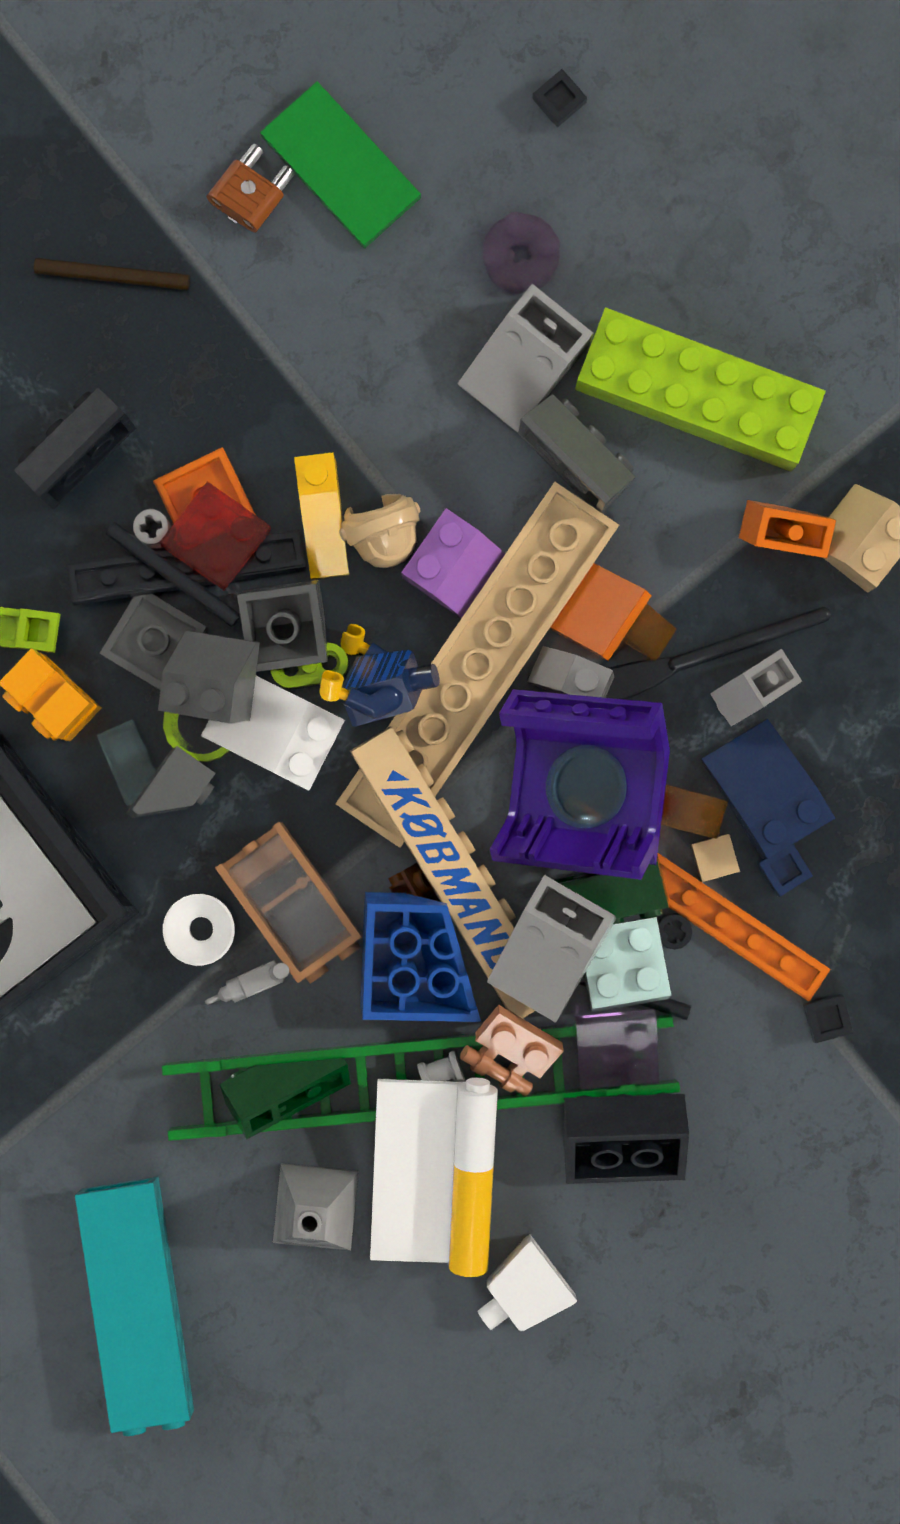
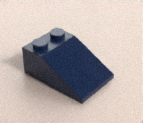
[701,719,835,859]

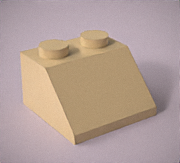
[824,484,900,593]

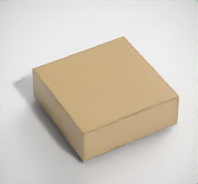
[690,834,740,882]

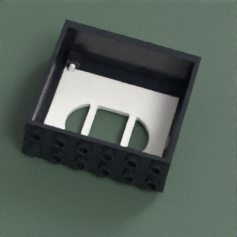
[0,731,139,1020]

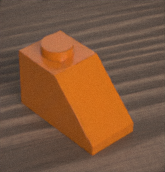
[739,500,836,558]

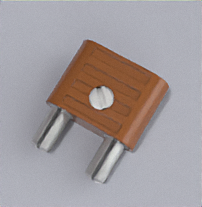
[206,144,294,233]

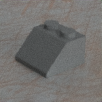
[237,580,328,672]
[158,631,260,723]

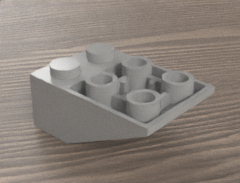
[457,284,593,433]
[487,875,616,1023]

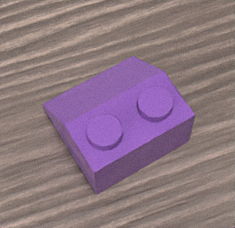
[401,508,505,619]

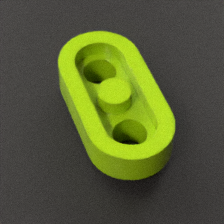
[270,643,349,689]

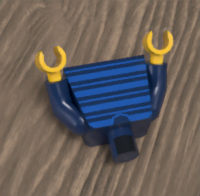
[319,624,440,727]

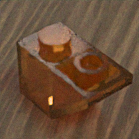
[661,783,728,839]

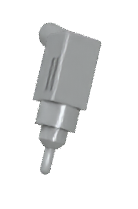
[205,959,289,1005]

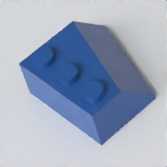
[360,892,481,1022]

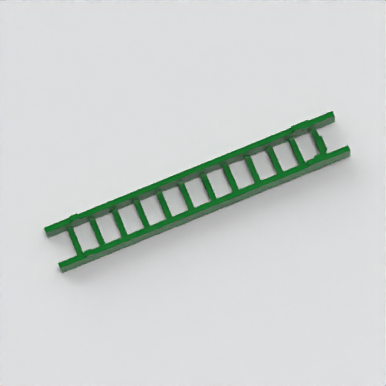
[162,1015,680,1141]

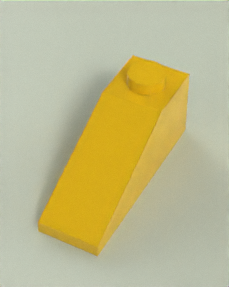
[294,453,349,580]

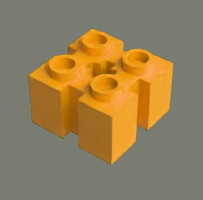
[0,648,102,742]

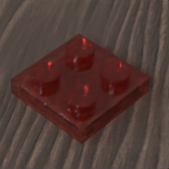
[160,481,271,591]

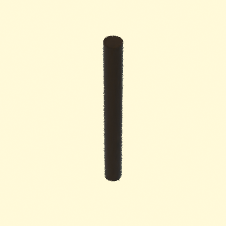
[34,258,190,290]

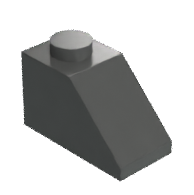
[126,746,216,818]

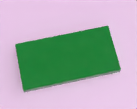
[260,81,421,249]

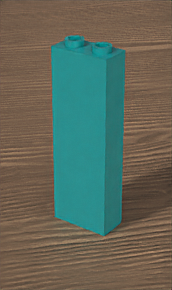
[75,1177,194,1436]

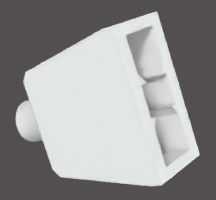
[477,1234,577,1332]

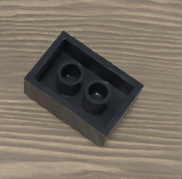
[563,1093,689,1184]

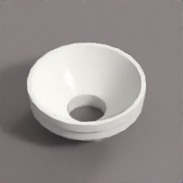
[163,894,235,966]

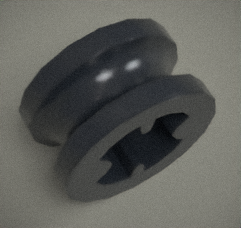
[658,914,692,950]

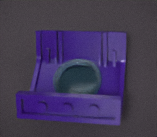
[490,689,670,880]

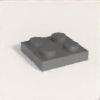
[99,594,208,690]

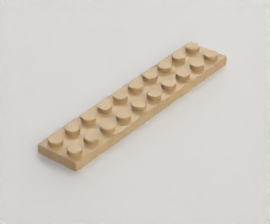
[336,482,619,848]

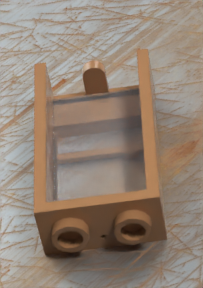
[215,822,363,984]

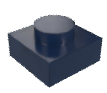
[757,844,813,897]

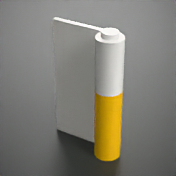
[370,1078,498,1277]

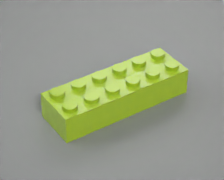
[575,307,826,472]

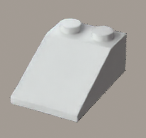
[201,676,345,790]

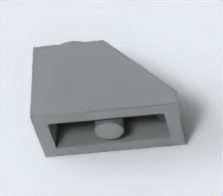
[527,646,614,698]
[710,649,802,726]

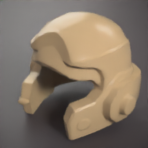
[339,494,420,568]

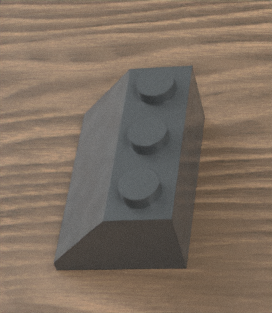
[518,394,635,513]

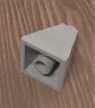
[273,1163,359,1251]

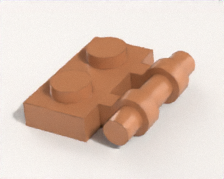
[460,1005,564,1096]

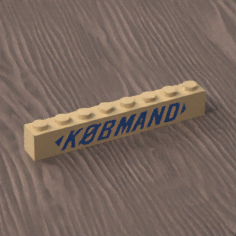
[350,727,535,1019]

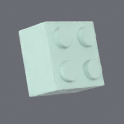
[584,917,671,1012]

